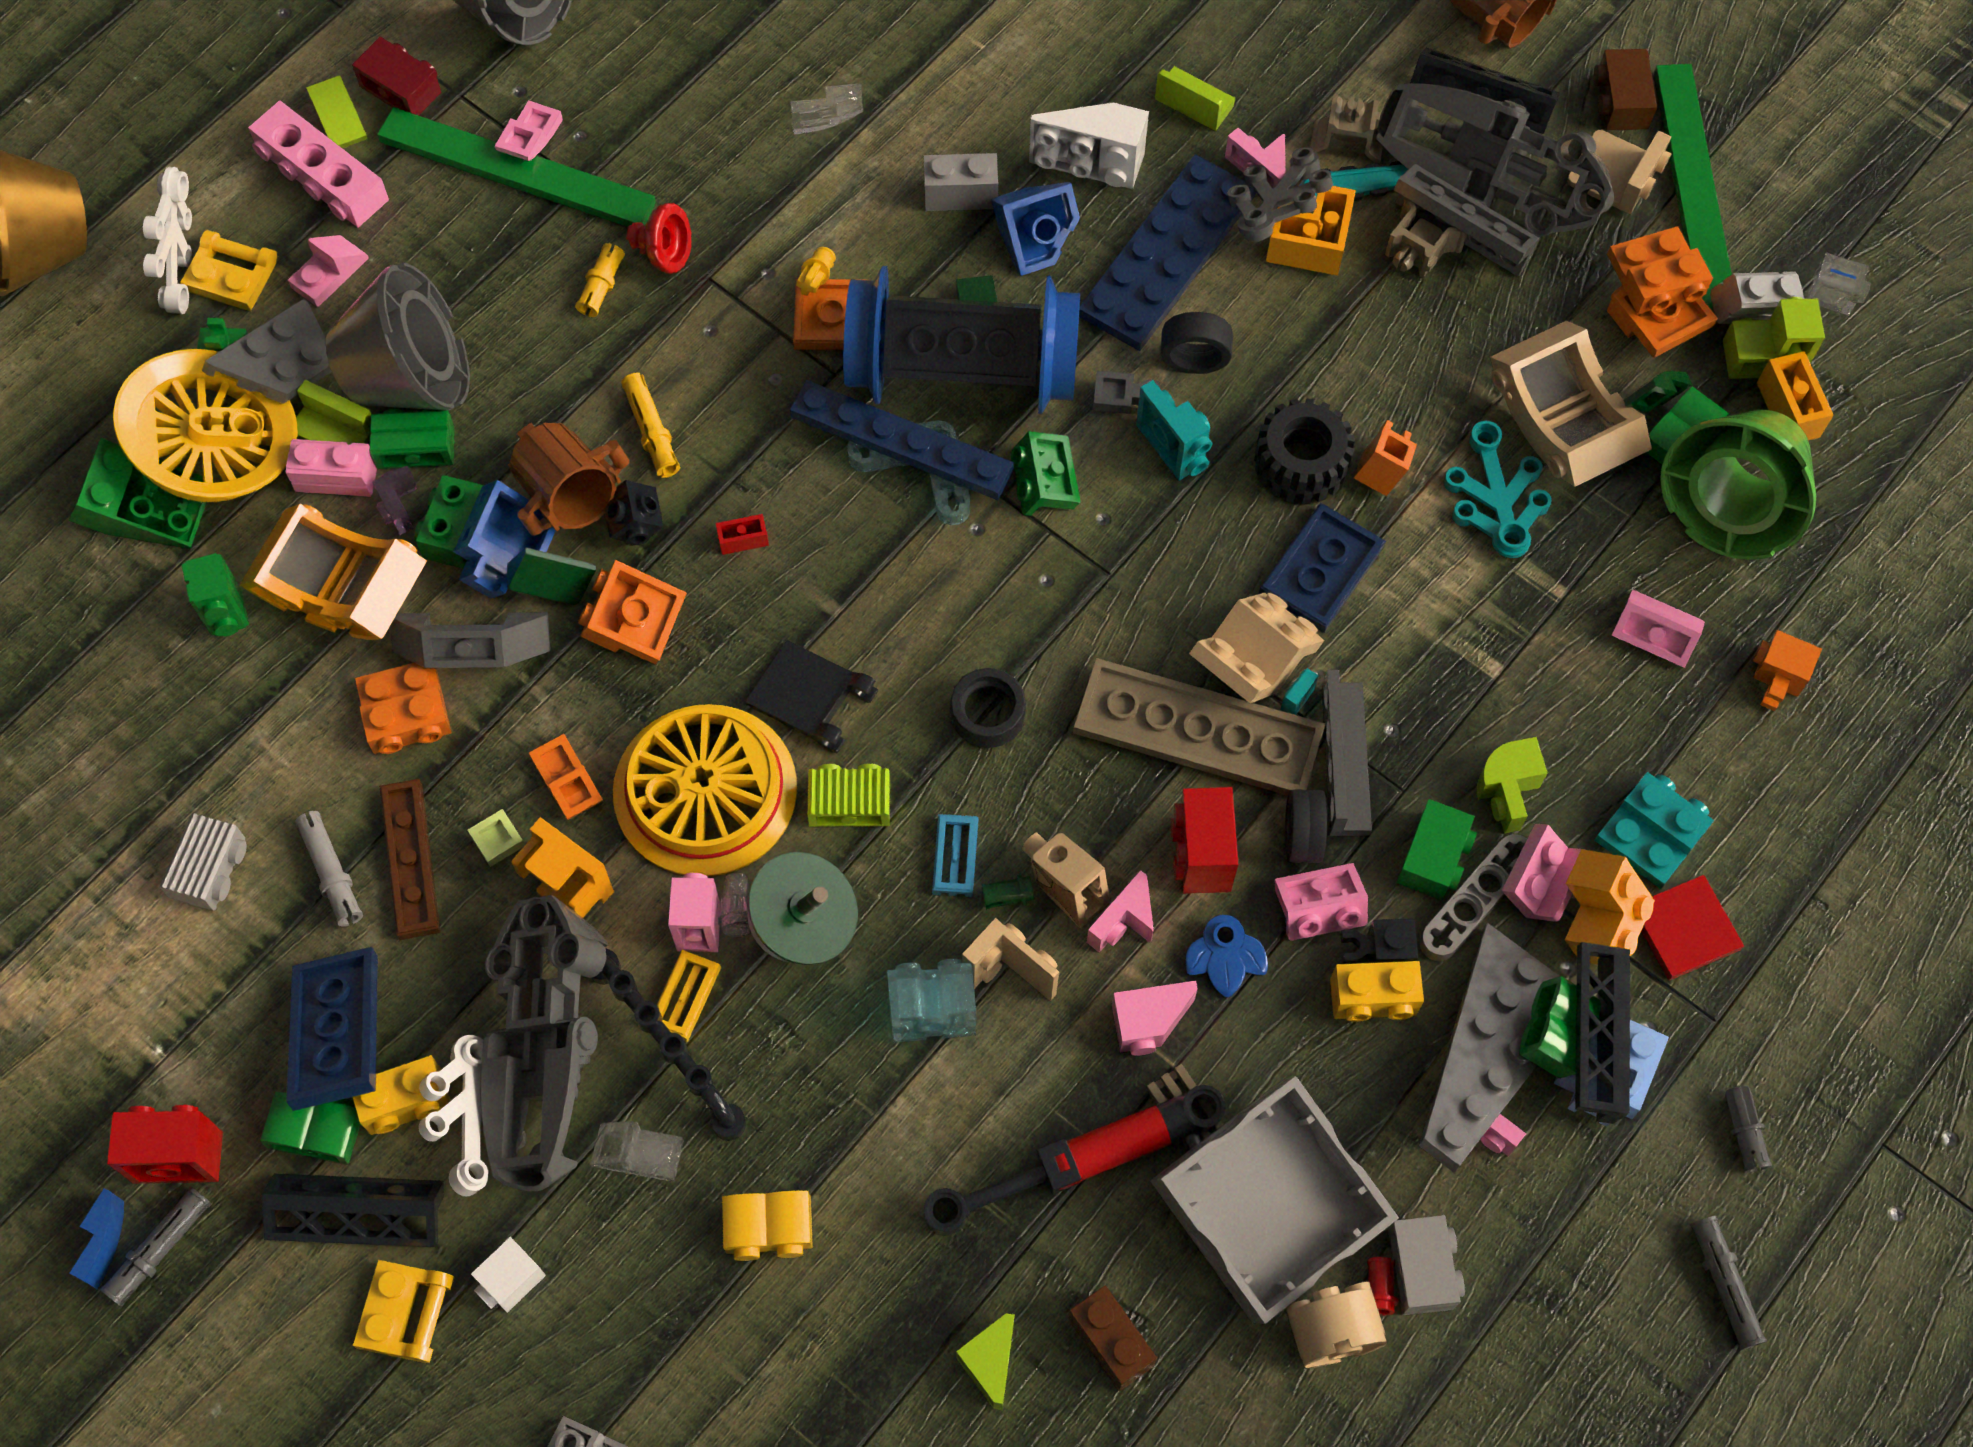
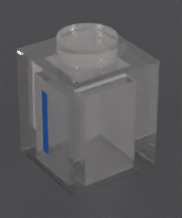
[1807,253,1871,315]

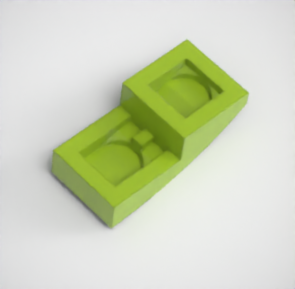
[306,75,367,148]

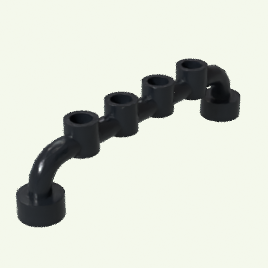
[591,948,746,1141]

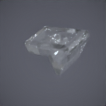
[591,1121,684,1182]

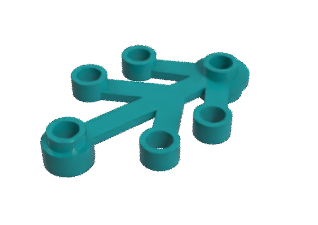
[1443,421,1552,558]

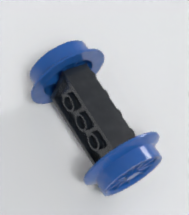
[843,266,1080,414]

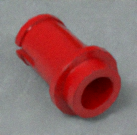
[1367,1257,1399,1316]

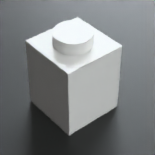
[471,1237,546,1313]

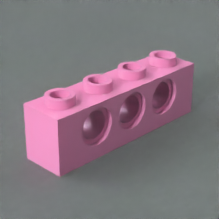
[248,101,389,228]

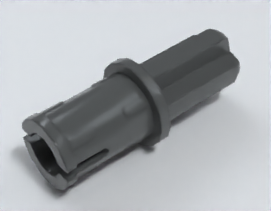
[1725,1086,1772,1173]

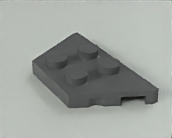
[202,299,332,404]

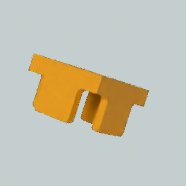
[512,817,614,918]

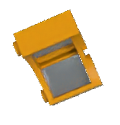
[240,504,427,640]

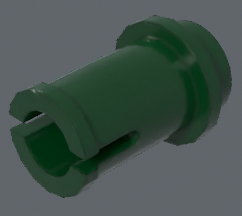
[981,873,1034,910]

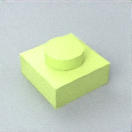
[467,809,525,867]

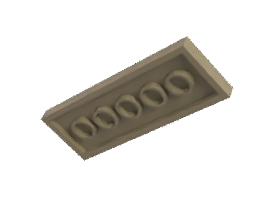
[1073,658,1325,796]

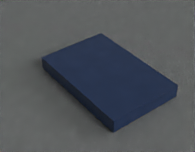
[1258,502,1386,633]

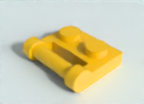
[180,230,277,312]
[353,1260,454,1363]

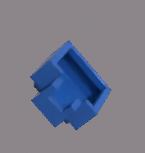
[453,480,556,599]

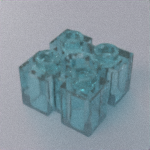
[887,959,976,1043]

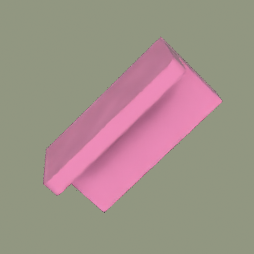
[1612,590,1705,668]

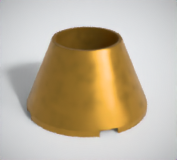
[0,150,87,296]

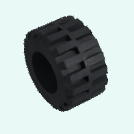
[1254,398,1355,504]

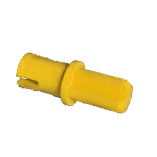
[796,247,836,296]

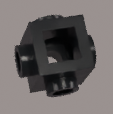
[605,480,664,545]

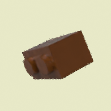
[1593,49,1657,130]
[1068,1285,1157,1392]

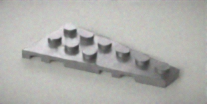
[1419,923,1559,1173]

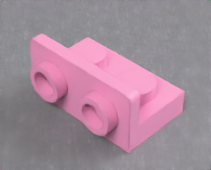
[1502,824,1581,922]
[1275,863,1368,940]

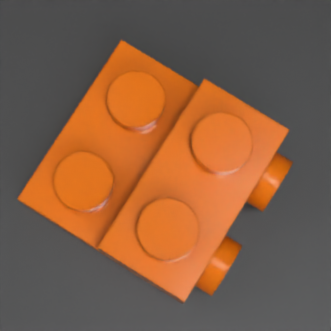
[1607,226,1713,315]
[1607,286,1718,358]
[578,560,687,665]
[355,663,452,754]

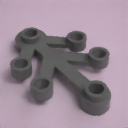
[1227,147,1333,241]

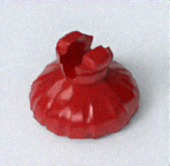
[626,203,692,274]

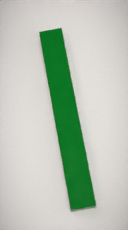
[1654,64,1732,314]
[377,107,656,227]

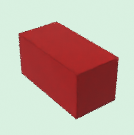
[715,514,769,555]

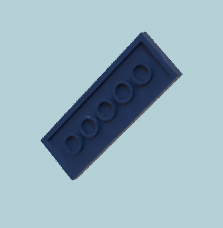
[1079,154,1256,351]

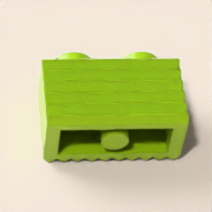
[807,764,890,827]

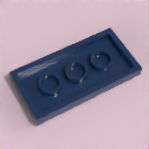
[286,947,378,1111]

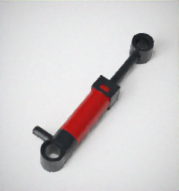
[924,1085,1226,1236]

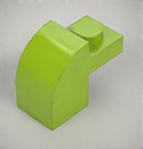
[1477,737,1548,834]

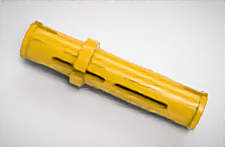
[621,373,680,478]

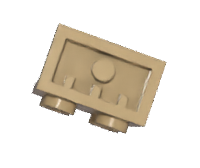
[962,918,1059,1001]

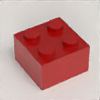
[1171,787,1239,894]
[107,1105,223,1184]

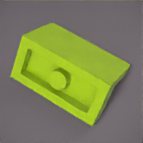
[1155,66,1235,131]
[296,379,372,445]

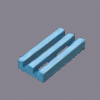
[932,814,978,897]

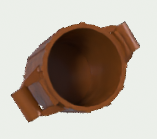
[1449,0,1557,49]
[508,423,629,536]

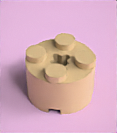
[1285,1282,1387,1368]

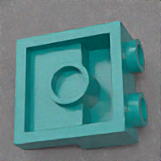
[1136,380,1213,481]
[1594,772,1714,890]

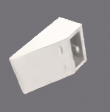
[1029,102,1149,189]

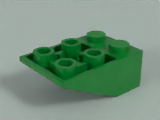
[69,438,214,549]

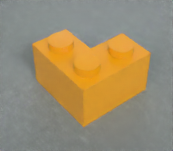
[1266,186,1356,276]
[1565,849,1655,965]

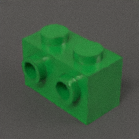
[414,475,484,569]

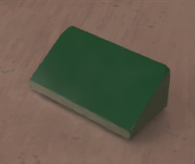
[507,547,596,605]

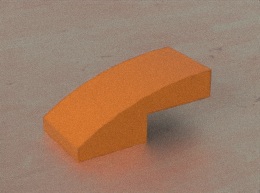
[529,734,603,820]

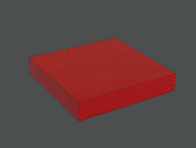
[1641,875,1744,981]

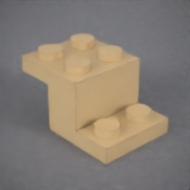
[1189,593,1325,703]

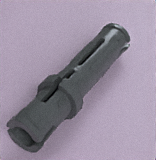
[99,1186,212,1307]
[1690,1216,1767,1350]

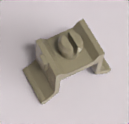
[1310,94,1383,163]
[1385,197,1467,278]

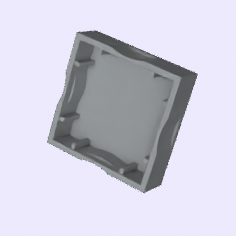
[1150,1076,1399,1324]

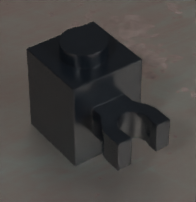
[1340,919,1418,964]

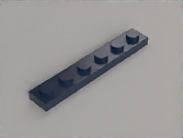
[790,380,1014,500]

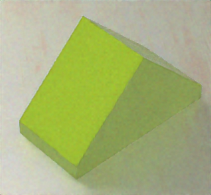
[956,1313,1015,1410]

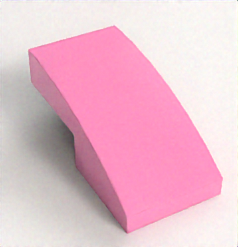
[495,100,563,161]

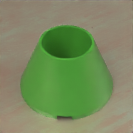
[1661,410,1816,560]

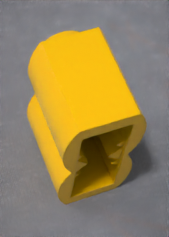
[722,1191,813,1261]

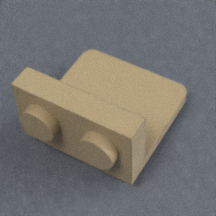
[1567,130,1672,214]

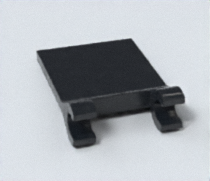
[745,640,878,754]

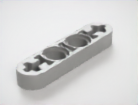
[1420,834,1527,961]

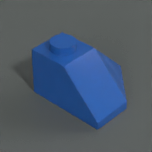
[991,182,1080,276]

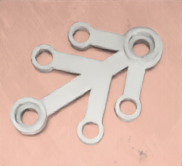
[143,166,192,314]
[419,1035,527,1196]

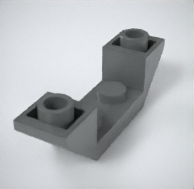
[390,612,551,668]

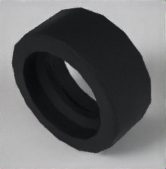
[1160,312,1233,374]
[950,668,1026,748]

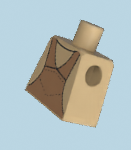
[1022,832,1110,928]

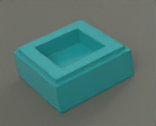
[1280,668,1319,715]

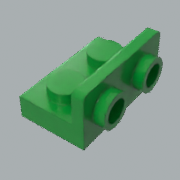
[1011,431,1081,516]

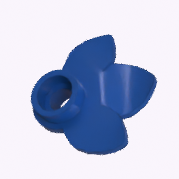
[1185,915,1268,998]

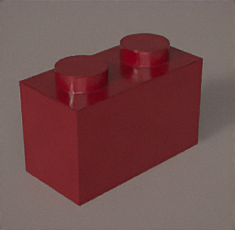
[352,36,441,116]

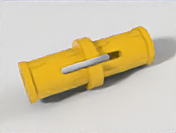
[575,243,625,317]

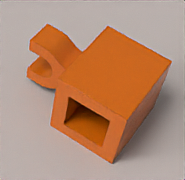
[1354,420,1417,496]
[1753,630,1822,711]

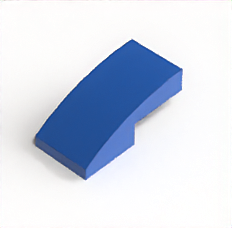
[69,1188,124,1289]

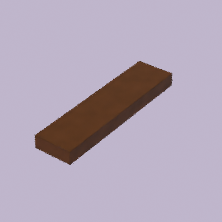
[379,779,441,940]

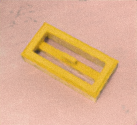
[657,950,721,1042]

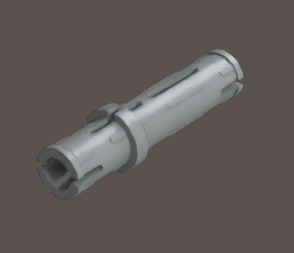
[295,811,363,927]

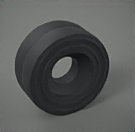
[1285,789,1327,863]

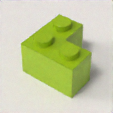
[1723,297,1825,379]

